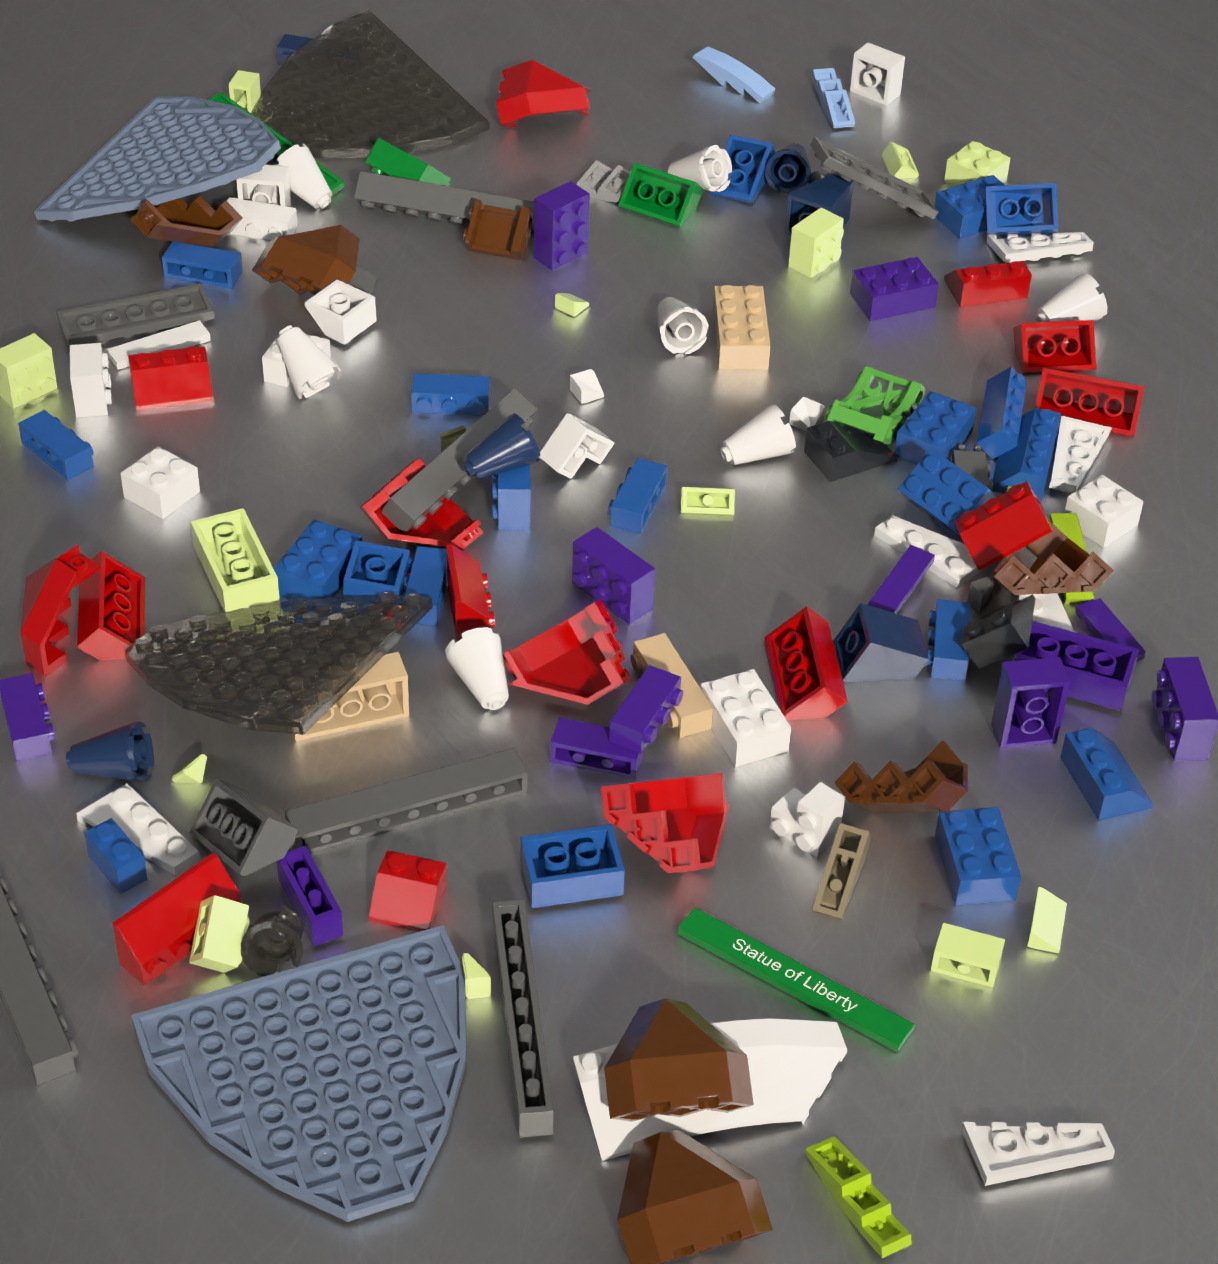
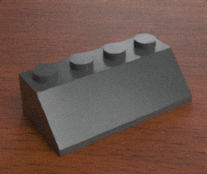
[189,778,298,876]

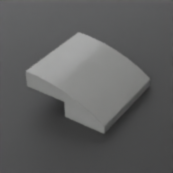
[576,160,631,202]

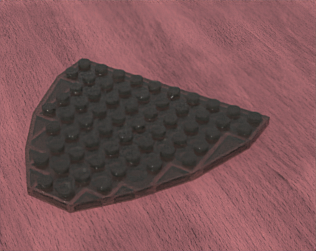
[251,10,490,158]
[125,592,433,735]

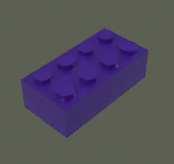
[1013,621,1139,711]

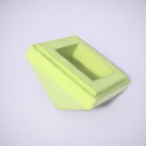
[172,754,207,784]

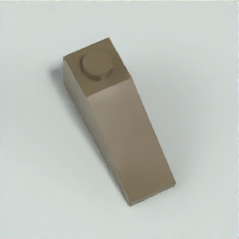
[812,823,871,920]

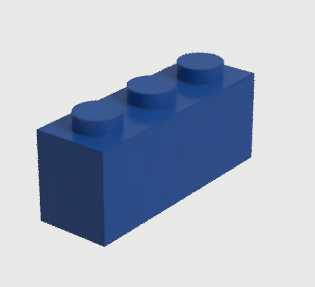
[162,241,243,289]
[411,373,490,415]
[18,410,94,481]
[608,458,668,534]
[399,546,447,626]
[927,599,971,681]

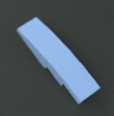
[693,46,776,103]
[812,68,855,128]

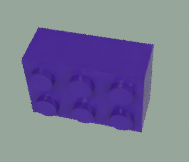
[534,181,590,271]
[850,257,939,321]
[572,527,655,625]
[991,657,1070,749]
[1152,657,1218,761]

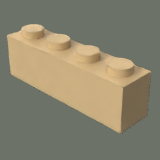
[630,633,713,738]

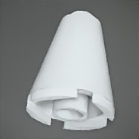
[277,144,332,209]
[667,145,732,192]
[1036,273,1107,323]
[657,297,708,354]
[277,325,342,399]
[720,404,796,465]
[445,627,509,710]

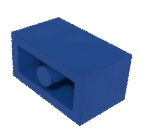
[84,818,148,894]

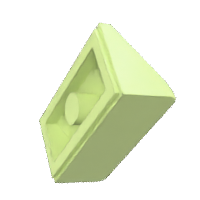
[882,142,919,179]
[681,487,735,516]
[1027,887,1067,953]

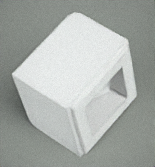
[570,369,604,404]
[789,397,825,431]

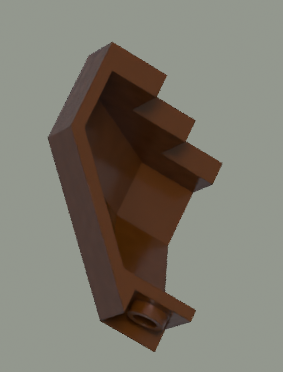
[130,196,243,247]
[252,225,360,295]
[990,520,1114,595]
[834,740,968,813]
[604,998,754,1122]
[617,1130,773,1264]

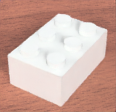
[701,669,791,767]

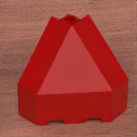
[496,60,592,129]
[360,458,484,550]
[20,544,100,677]
[503,600,631,705]
[601,773,730,873]

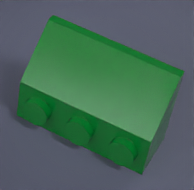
[366,138,451,186]
[618,162,704,227]

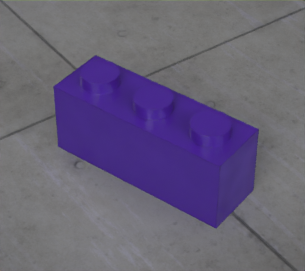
[609,665,683,753]
[0,673,56,762]
[550,717,644,780]
[277,846,343,946]

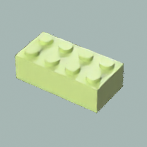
[191,508,280,616]

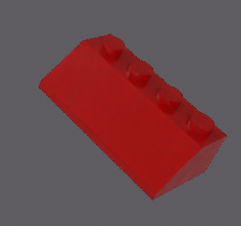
[1035,368,1145,437]
[77,551,145,660]
[764,606,848,720]
[112,853,242,985]

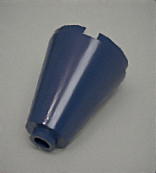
[765,143,811,194]
[462,413,541,480]
[66,721,154,782]

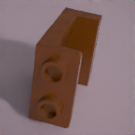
[463,199,534,261]

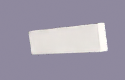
[107,320,211,370]

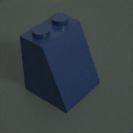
[784,174,854,236]
[833,603,929,682]

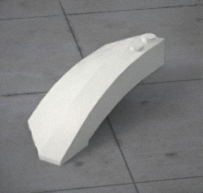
[573,1018,847,1161]

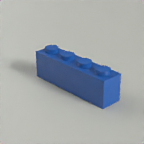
[976,367,1027,460]

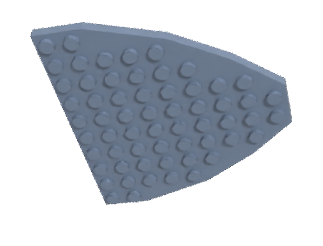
[34,96,281,222]
[131,925,467,1222]

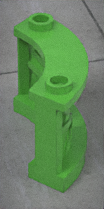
[826,366,926,444]

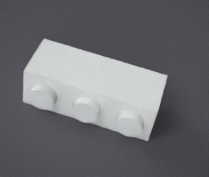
[227,197,298,240]

